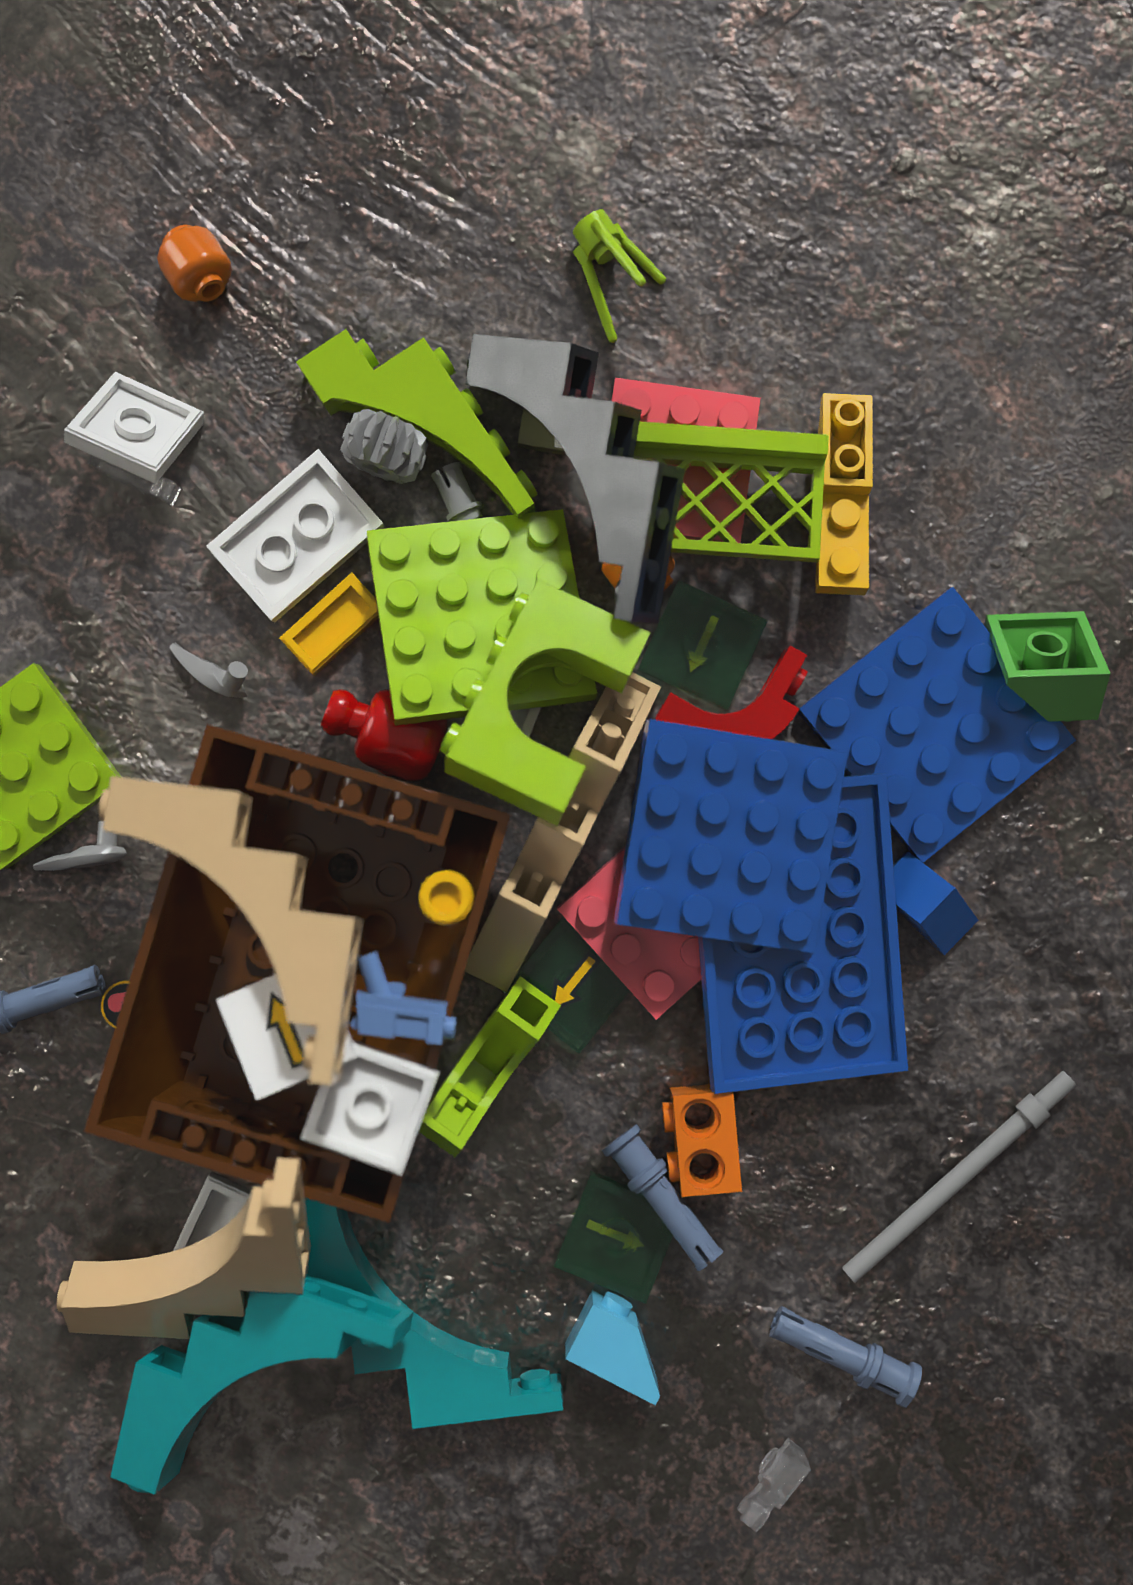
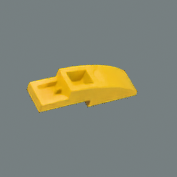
[815,393,873,595]

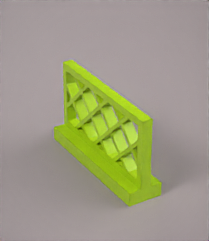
[633,421,829,563]

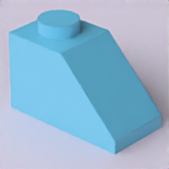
[565,1290,660,1406]

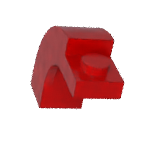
[654,645,808,739]

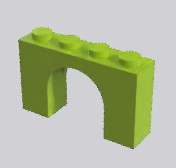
[440,579,650,826]

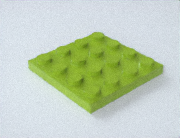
[367,509,597,726]

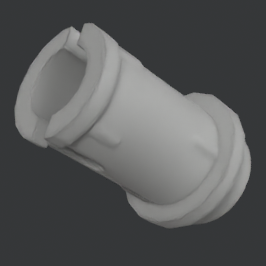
[431,462,483,522]

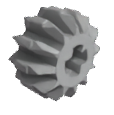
[340,409,428,484]

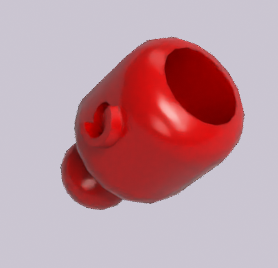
[320,689,447,782]

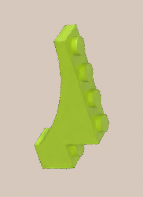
[296,329,538,518]

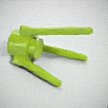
[573,209,666,343]

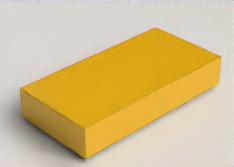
[279,572,379,676]

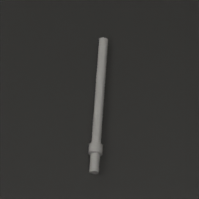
[842,1071,1077,1283]

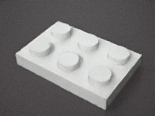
[206,449,385,623]

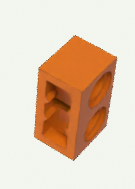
[662,1084,742,1197]

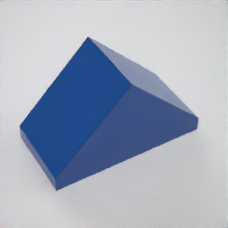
[893,851,979,955]

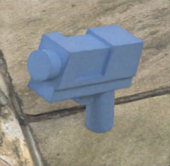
[351,951,457,1045]

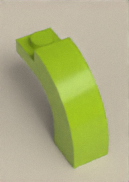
[418,976,561,1158]

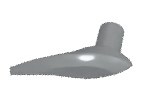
[169,643,248,698]
[33,821,127,871]

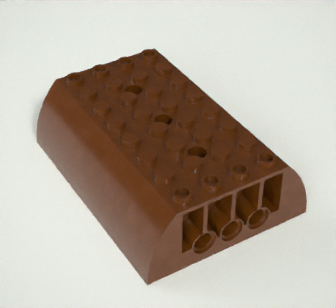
[84,724,511,1223]

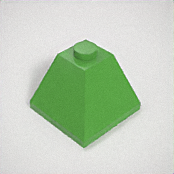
[985,611,1111,722]

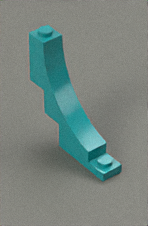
[305,1198,563,1429]
[110,1274,414,1495]

